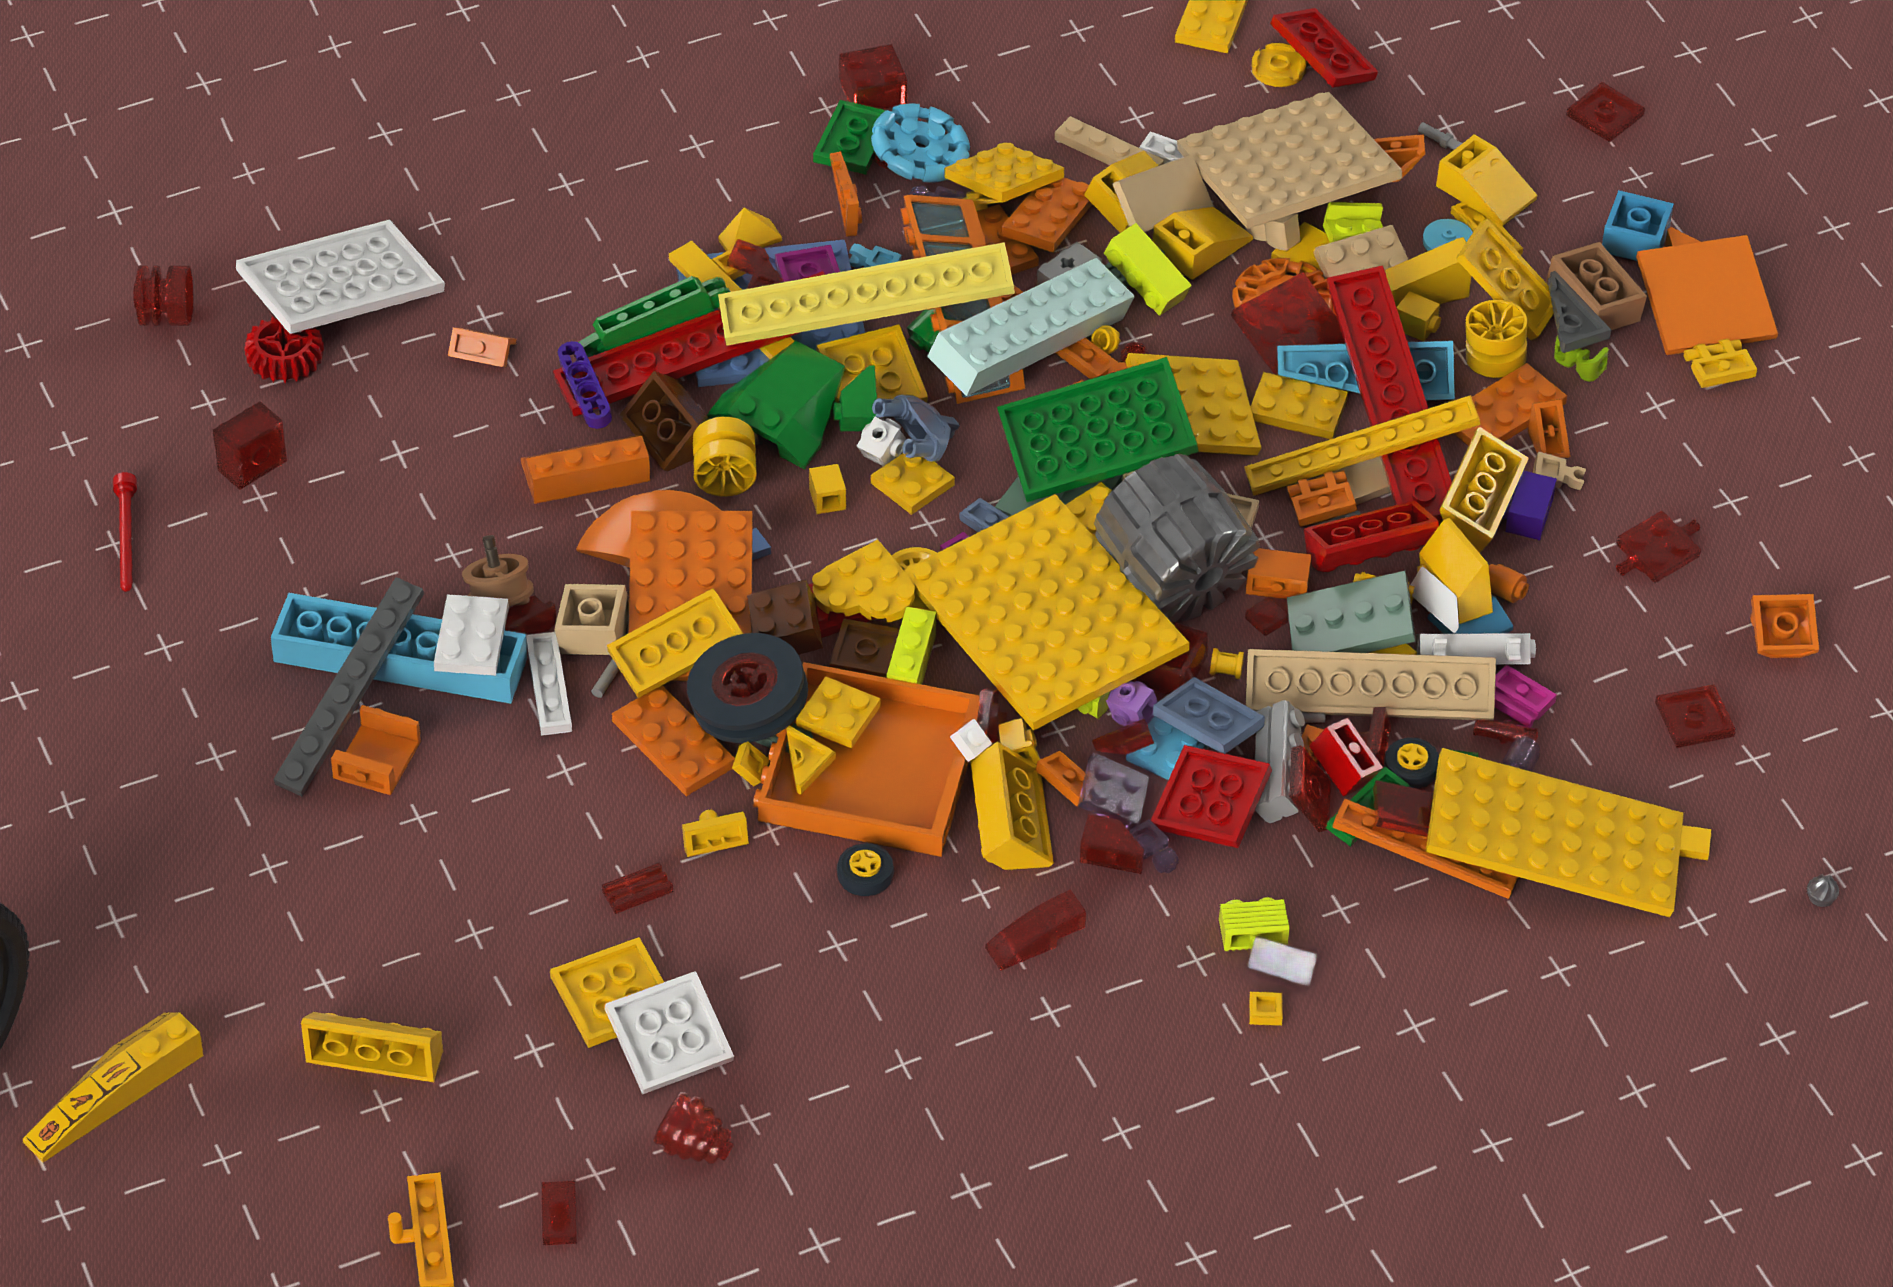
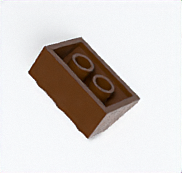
[619,371,709,471]

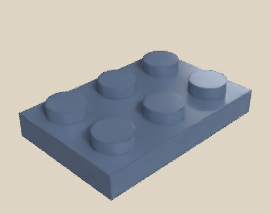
[1153,677,1265,754]

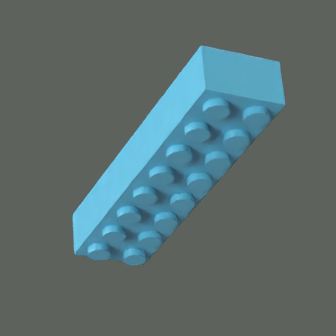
[271,593,527,704]

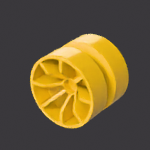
[1466,300,1527,378]
[693,417,757,496]

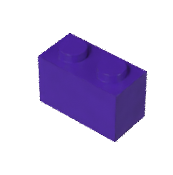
[1502,470,1557,540]

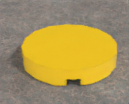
[1251,43,1306,87]

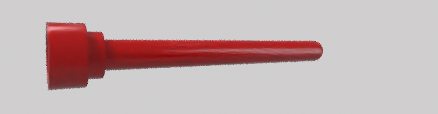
[113,472,137,592]

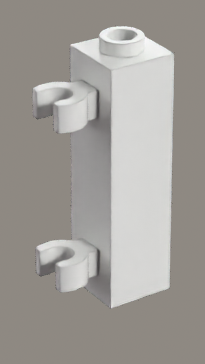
[1416,633,1536,664]

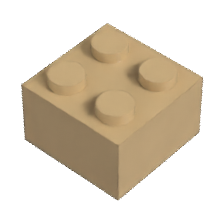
[554,584,629,655]

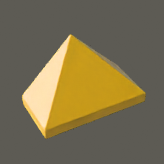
[719,208,782,251]

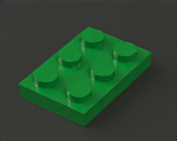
[813,100,886,175]

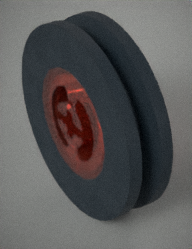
[687,633,808,743]

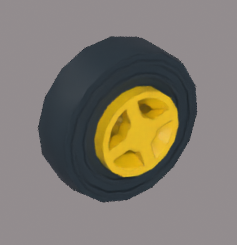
[1384,738,1439,789]
[837,843,894,896]

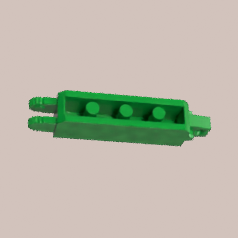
[578,276,731,357]

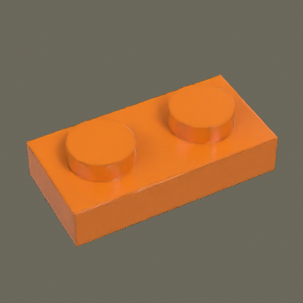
[1035,751,1102,807]

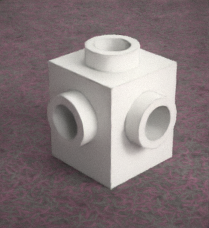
[857,417,906,466]

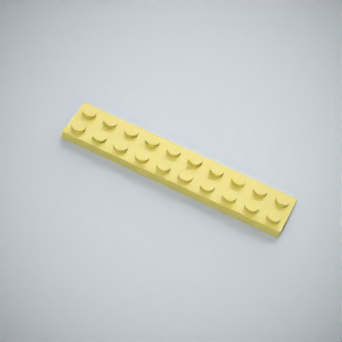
[718,242,1015,346]

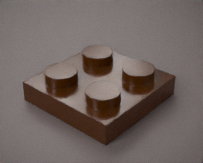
[829,619,900,678]

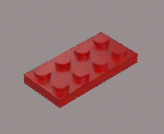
[1270,8,1378,88]

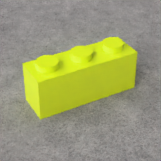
[1104,223,1192,316]
[887,607,936,685]

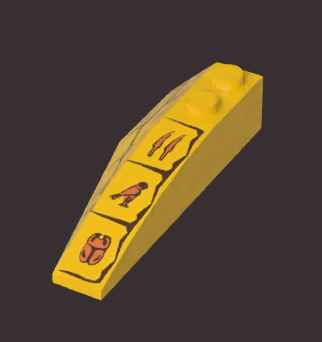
[23,1012,204,1163]

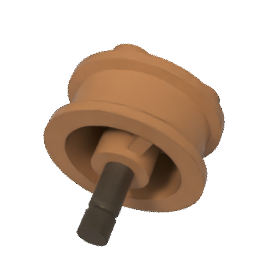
[462,535,534,607]

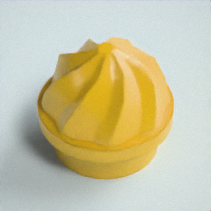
[1091,325,1121,354]

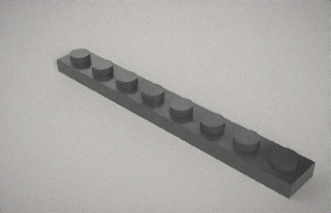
[273,577,424,797]

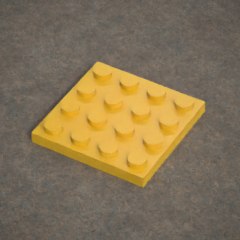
[1125,353,1261,455]

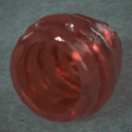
[653,1092,734,1164]

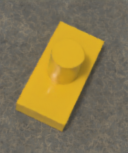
[682,810,749,857]

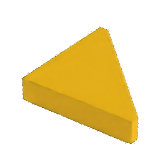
[787,725,836,794]

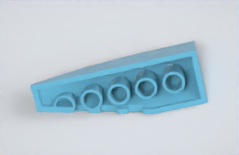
[1277,341,1455,400]

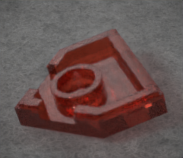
[976,687,1007,752]

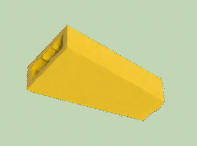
[1385,237,1472,307]

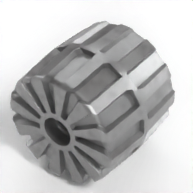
[1094,454,1260,622]

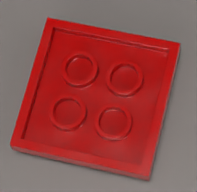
[1150,745,1272,848]

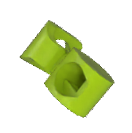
[1554,335,1609,382]

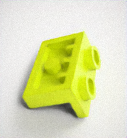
[1323,202,1383,243]

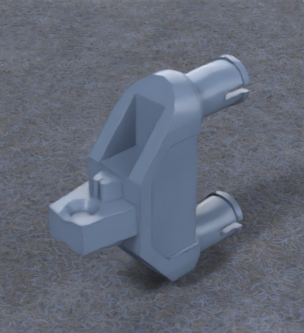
[872,395,960,461]

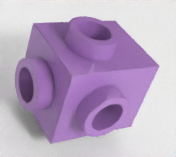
[1106,681,1158,731]

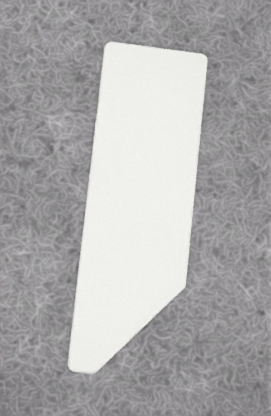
[1411,566,1459,633]

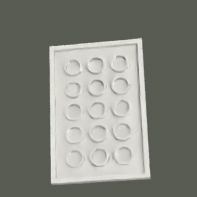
[236,220,445,334]

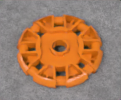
[1232,258,1333,337]

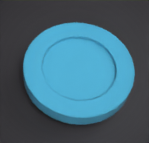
[1423,219,1473,251]

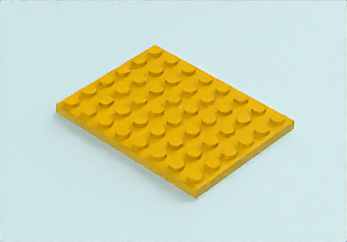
[904,494,1189,731]

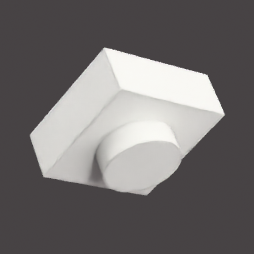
[950,719,992,762]

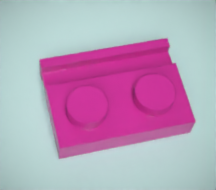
[1494,664,1557,728]

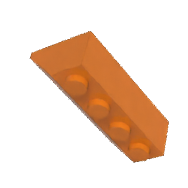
[521,435,650,504]

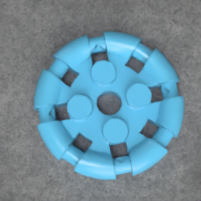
[871,103,970,183]

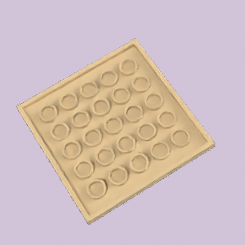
[1177,92,1402,229]

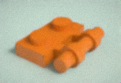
[1287,470,1357,527]

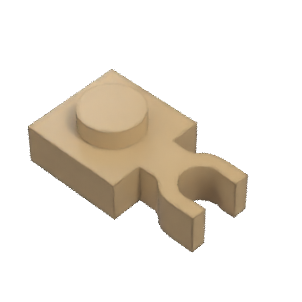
[1533,451,1586,490]

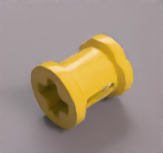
[1210,648,1244,679]

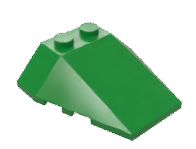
[707,341,845,470]

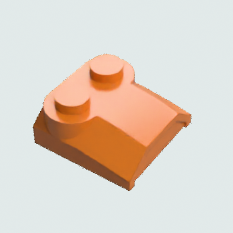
[1750,594,1819,658]

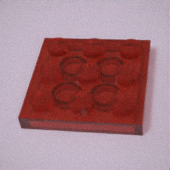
[1231,272,1345,375]

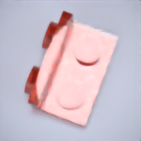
[505,595,556,635]

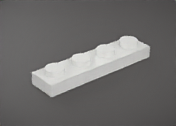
[526,632,572,736]

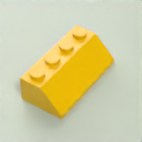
[1439,427,1529,553]
[970,741,1054,870]
[301,1012,443,1082]

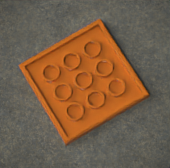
[1636,235,1778,355]

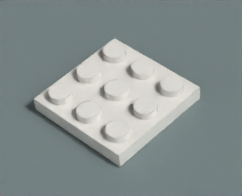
[605,971,734,1094]

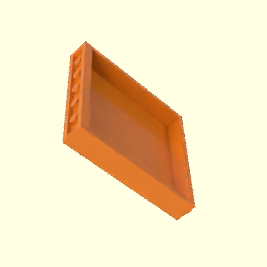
[753,662,984,857]

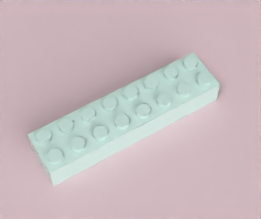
[927,258,1135,396]

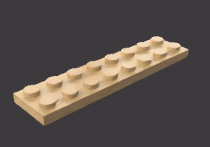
[1246,649,1496,721]

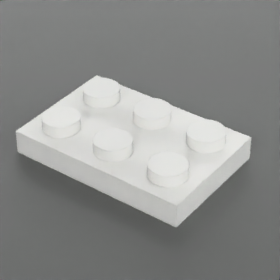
[434,594,509,676]

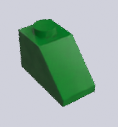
[834,365,878,431]

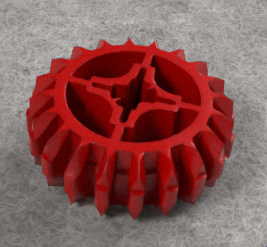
[244,316,324,384]

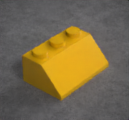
[1417,518,1493,624]

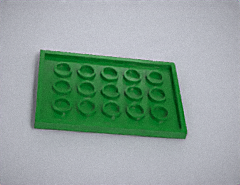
[997,357,1199,502]

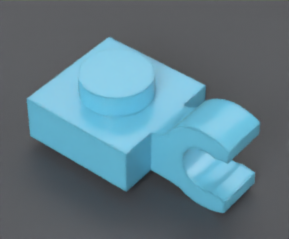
[849,244,902,268]

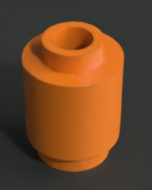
[1489,564,1529,603]

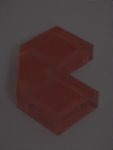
[727,239,782,289]

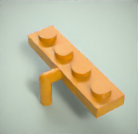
[388,1172,454,1287]

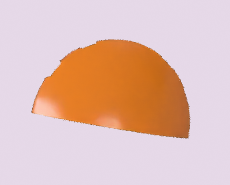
[576,490,722,567]

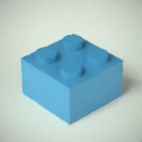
[1602,190,1674,261]

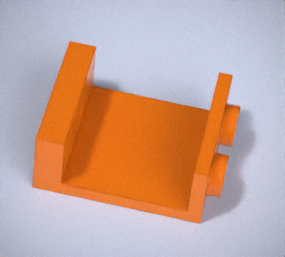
[331,705,421,795]

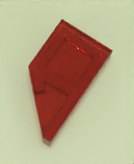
[1092,719,1154,755]

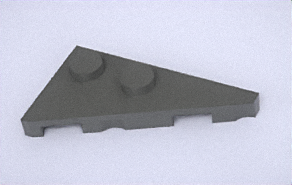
[1548,271,1611,353]

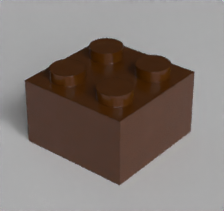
[747,579,823,655]

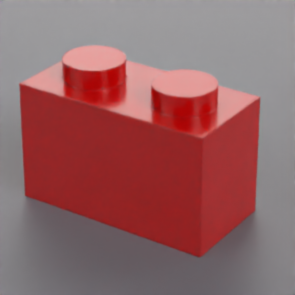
[1309,718,1383,796]

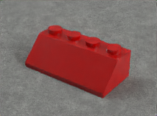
[1304,500,1439,572]

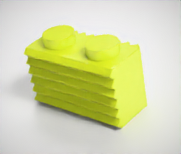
[1219,897,1289,951]

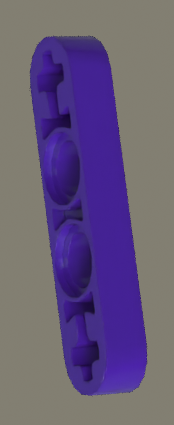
[558,341,612,429]

